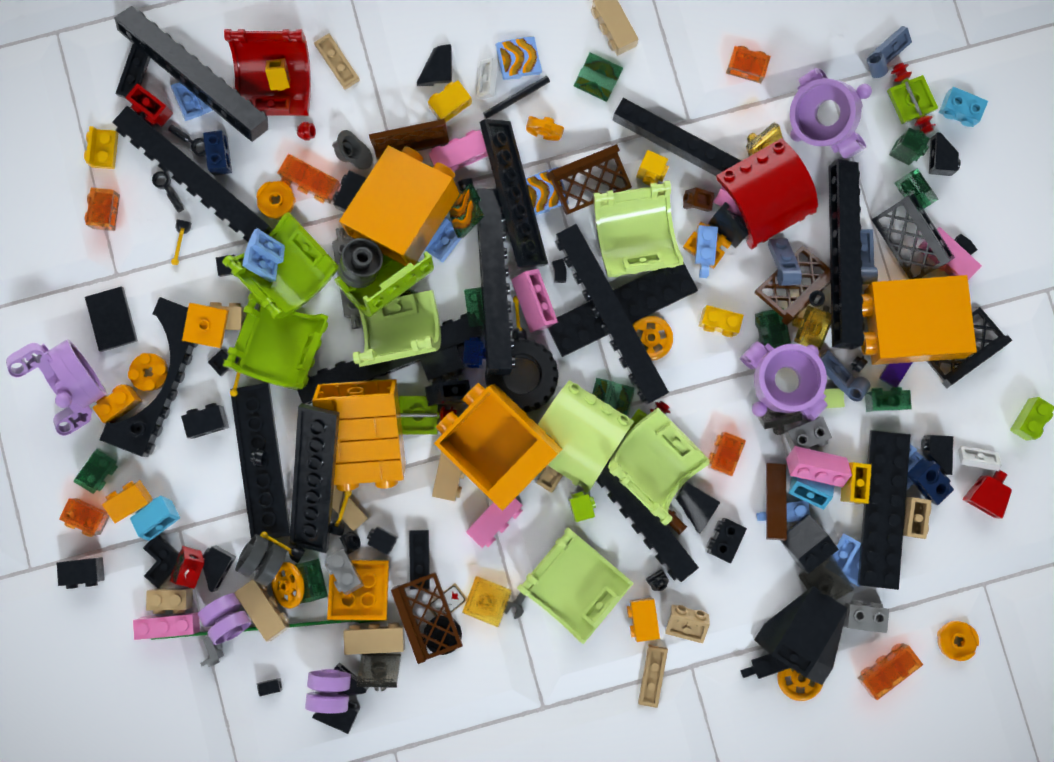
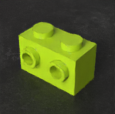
[1010,397,1054,441]
[568,491,596,522]

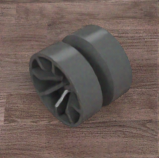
[338,238,383,288]
[235,534,287,587]

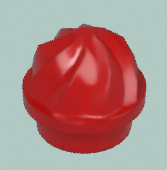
[296,122,316,141]

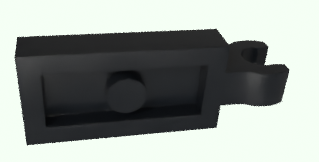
[740,653,790,679]

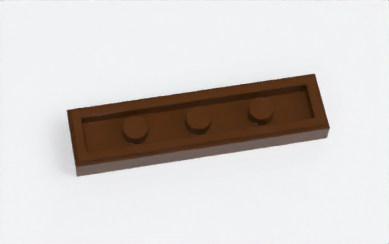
[766,463,787,541]

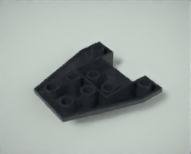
[754,586,848,685]

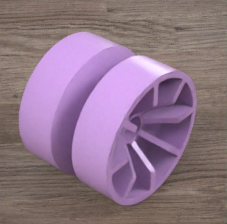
[198,593,252,645]
[305,669,351,713]

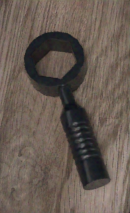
[168,125,206,156]
[152,171,184,213]

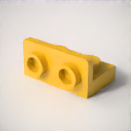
[84,126,119,169]

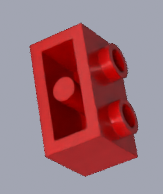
[125,83,173,127]

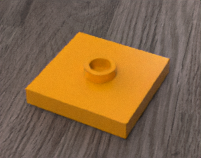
[182,303,229,348]

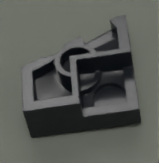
[417,44,452,86]
[708,202,748,248]
[675,482,720,533]

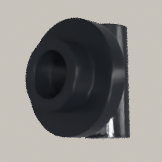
[339,532,361,555]
[646,569,669,591]

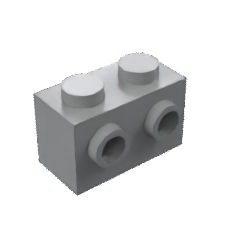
[783,416,832,451]
[325,549,364,595]
[843,600,889,633]

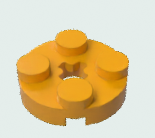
[526,116,564,141]
[256,181,296,220]
[128,353,168,391]
[937,621,979,661]

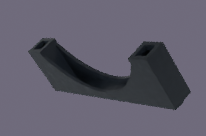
[99,297,198,457]

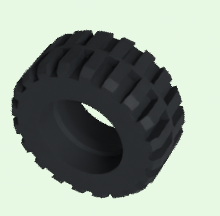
[485,338,559,413]

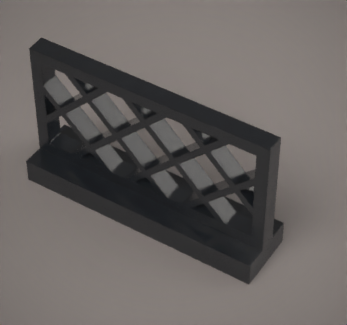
[871,193,955,279]
[926,307,1013,389]

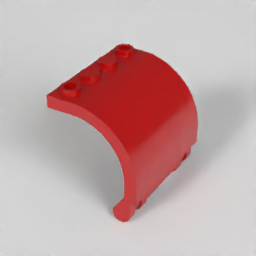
[224,29,311,116]
[716,138,818,250]

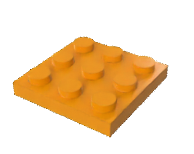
[327,560,389,621]

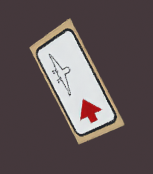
[429,583,468,617]

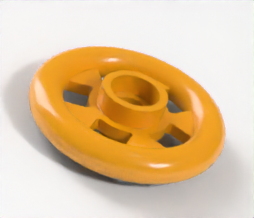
[632,315,673,361]
[271,562,305,609]
[777,668,824,701]

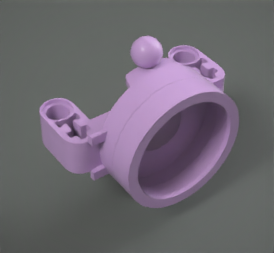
[790,68,872,159]
[6,339,107,436]
[740,341,828,421]

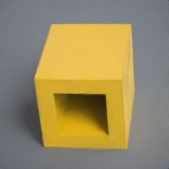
[265,58,290,91]

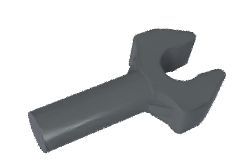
[505,592,526,619]

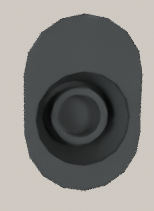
[332,130,373,170]

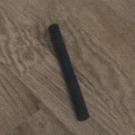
[483,75,550,119]

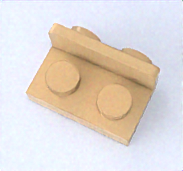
[665,604,710,644]

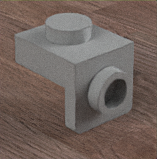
[200,637,224,667]

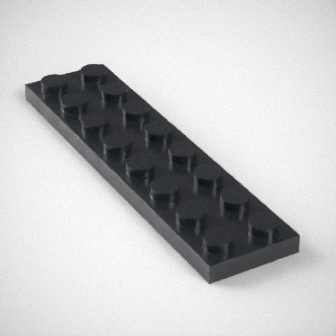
[479,119,548,268]
[547,262,698,357]
[230,383,290,538]
[289,403,340,553]
[857,430,911,590]

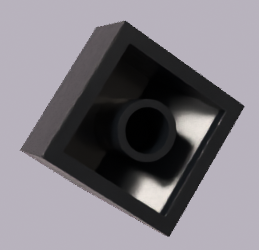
[780,514,839,574]

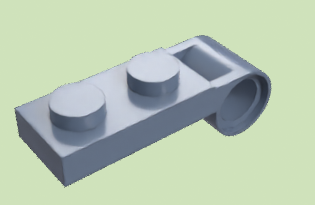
[866,26,912,78]
[860,229,878,284]
[768,238,802,286]
[820,350,871,402]

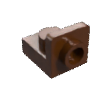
[683,187,714,212]

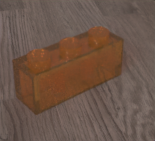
[277,154,341,204]
[857,643,924,700]

